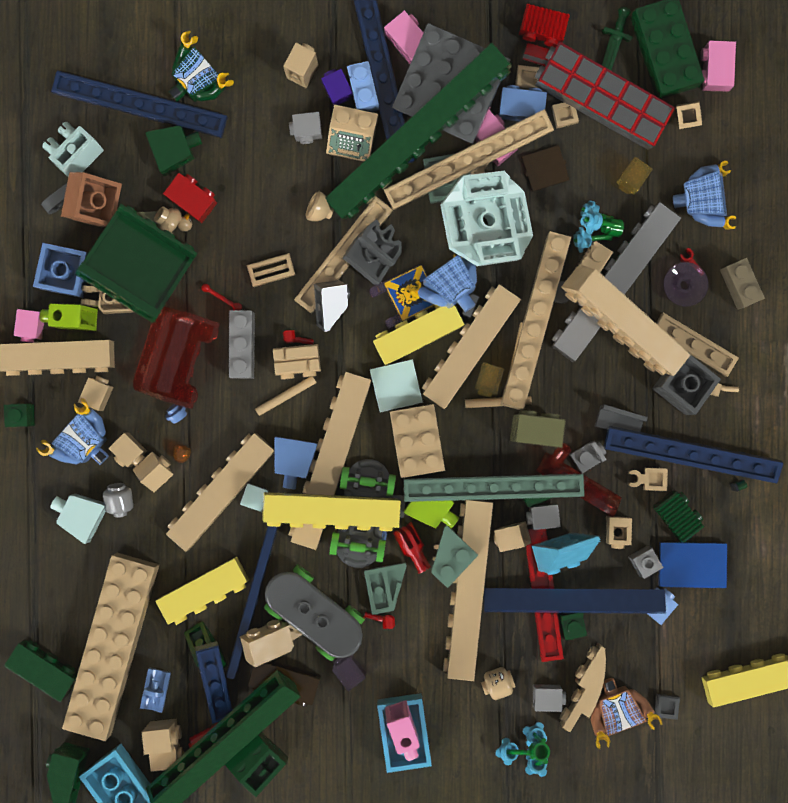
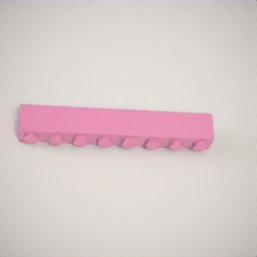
[384,10,518,167]

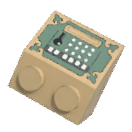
[326,105,378,162]

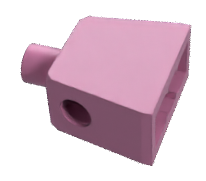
[385,700,420,761]

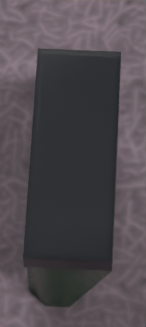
[729,479,748,492]

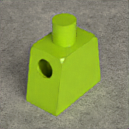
[40,304,98,331]
[403,477,459,529]

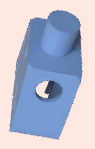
[274,437,318,490]

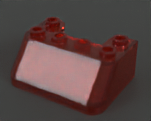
[133,306,220,409]

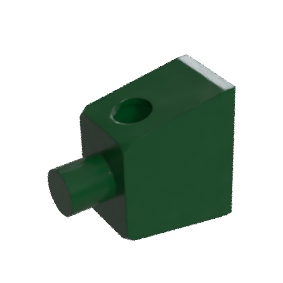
[146,126,203,176]

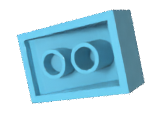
[532,533,600,575]

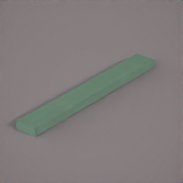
[404,474,584,502]

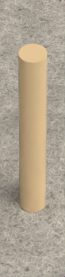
[255,376,317,416]
[465,396,532,408]

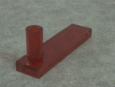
[536,443,622,517]

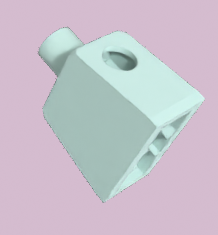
[50,494,106,544]

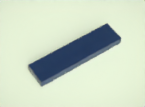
[195,641,232,724]

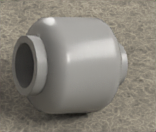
[103,483,134,517]

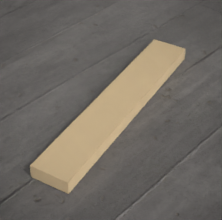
[294,197,393,314]

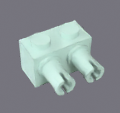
[43,122,104,177]

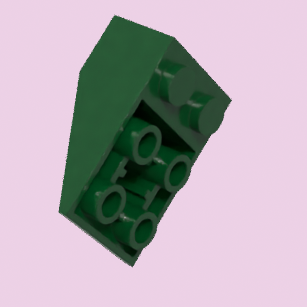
[225,732,288,797]

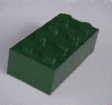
[630,0,705,99]

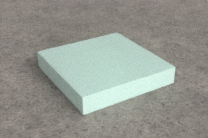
[370,359,423,412]

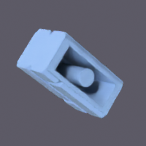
[347,61,379,112]

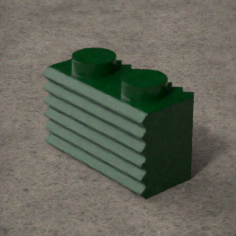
[653,491,704,543]

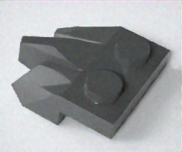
[343,219,402,286]

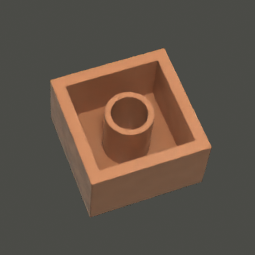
[61,172,122,227]

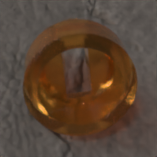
[173,445,191,463]

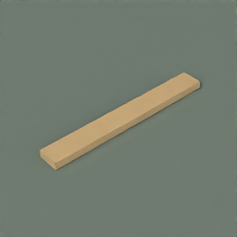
[384,109,554,210]

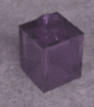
[332,655,366,691]

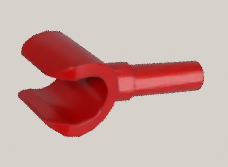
[679,248,705,276]
[283,330,314,345]
[364,612,395,629]

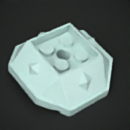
[441,171,533,266]

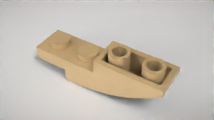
[559,643,606,732]

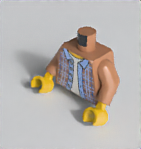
[590,678,662,749]

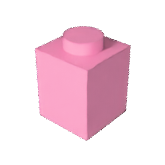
[14,309,44,343]

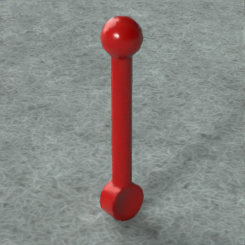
[201,284,242,311]

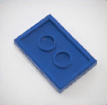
[659,542,727,588]

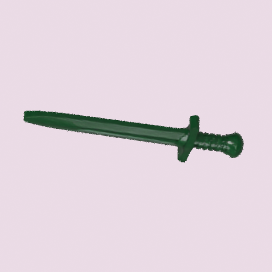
[602,6,633,70]

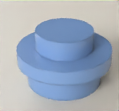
[165,404,187,424]

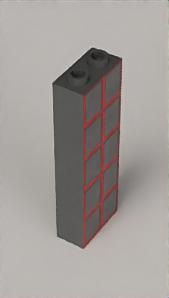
[535,42,675,150]

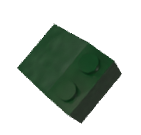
[46,742,90,803]

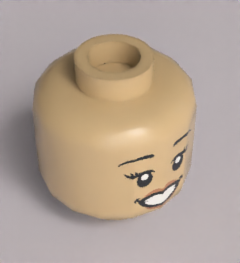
[481,667,516,700]

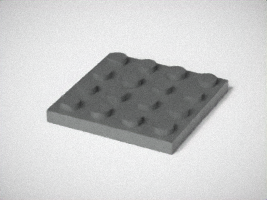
[392,23,510,144]

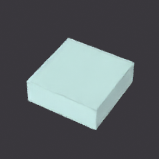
[240,483,269,512]

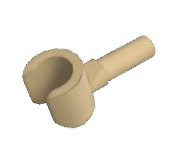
[710,383,739,397]

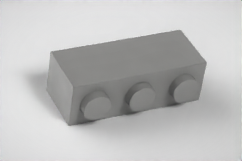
[229,310,255,379]

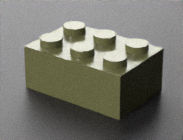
[510,410,565,447]

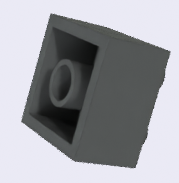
[652,354,721,415]

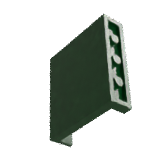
[75,204,198,323]

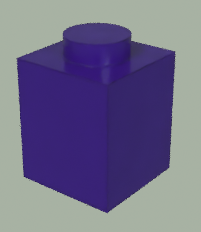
[321,69,353,107]

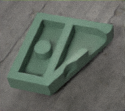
[431,525,478,588]
[364,562,407,615]

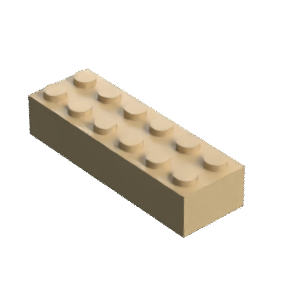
[561,266,690,376]

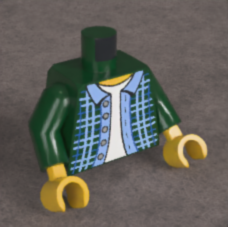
[168,31,234,102]

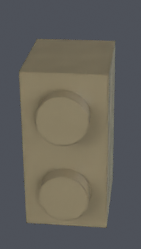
[720,258,765,310]

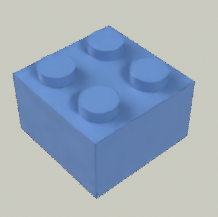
[33,243,88,298]

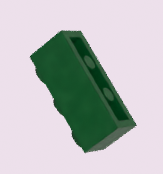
[4,640,78,702]

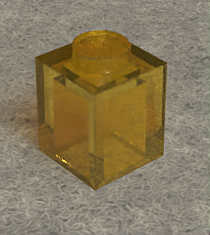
[616,157,653,195]
[474,363,504,398]

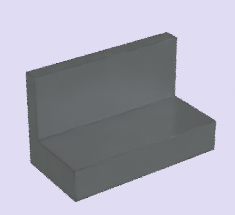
[595,405,648,432]

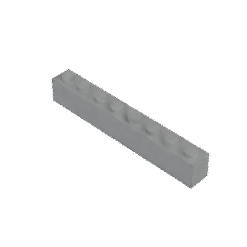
[551,202,681,362]

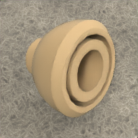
[306,191,334,221]

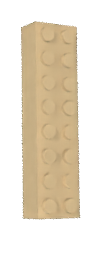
[62,553,159,741]

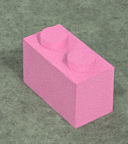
[700,41,736,92]

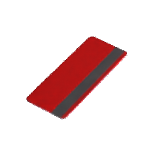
[523,43,549,66]

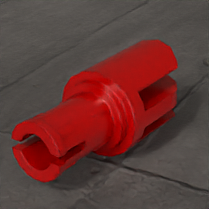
[393,522,431,574]

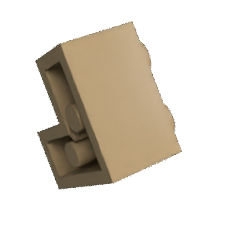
[142,719,184,772]

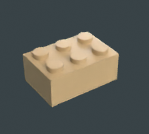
[390,404,445,478]

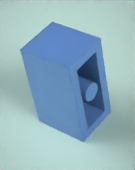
[498,85,547,121]

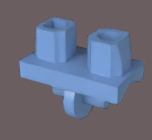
[140,668,171,713]

